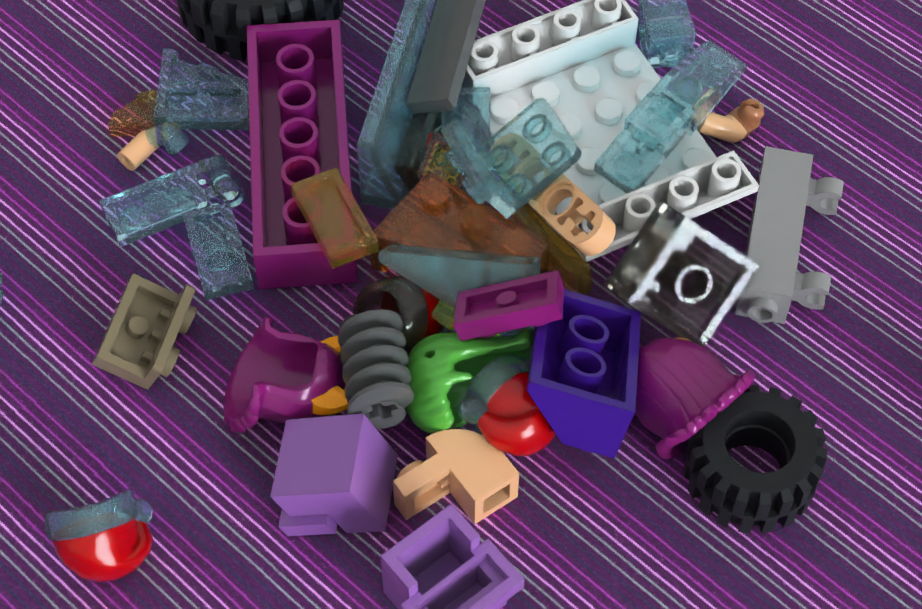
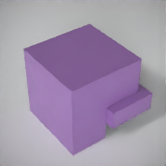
[270,413,398,536]
[380,504,524,609]

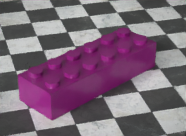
[247,20,358,289]

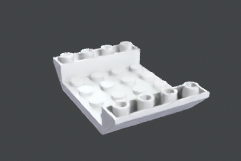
[462,0,759,263]

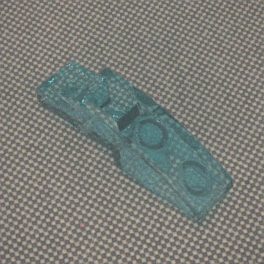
[594,40,747,194]

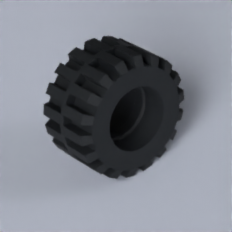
[684,385,827,533]

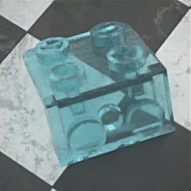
[440,98,582,219]

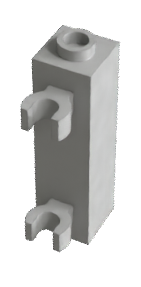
[735,146,844,324]

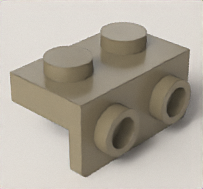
[91,273,197,390]

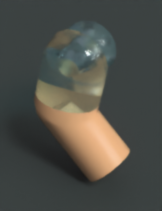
[117,121,189,171]

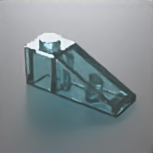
[378,244,541,333]

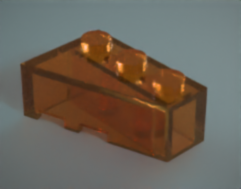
[369,171,550,292]

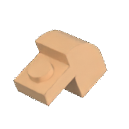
[393,429,519,525]

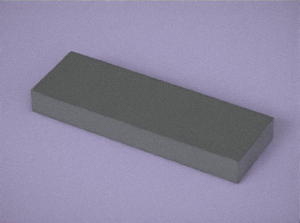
[406,0,486,114]

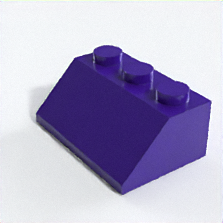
[526,289,641,458]

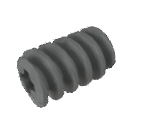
[338,309,414,429]

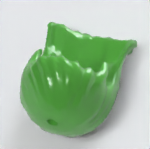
[406,327,534,435]

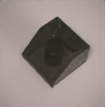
[604,200,760,347]

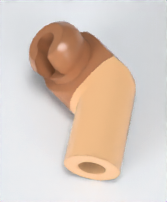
[695,99,764,143]

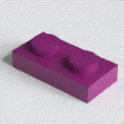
[453,270,564,341]

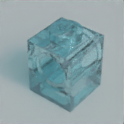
[637,0,696,68]

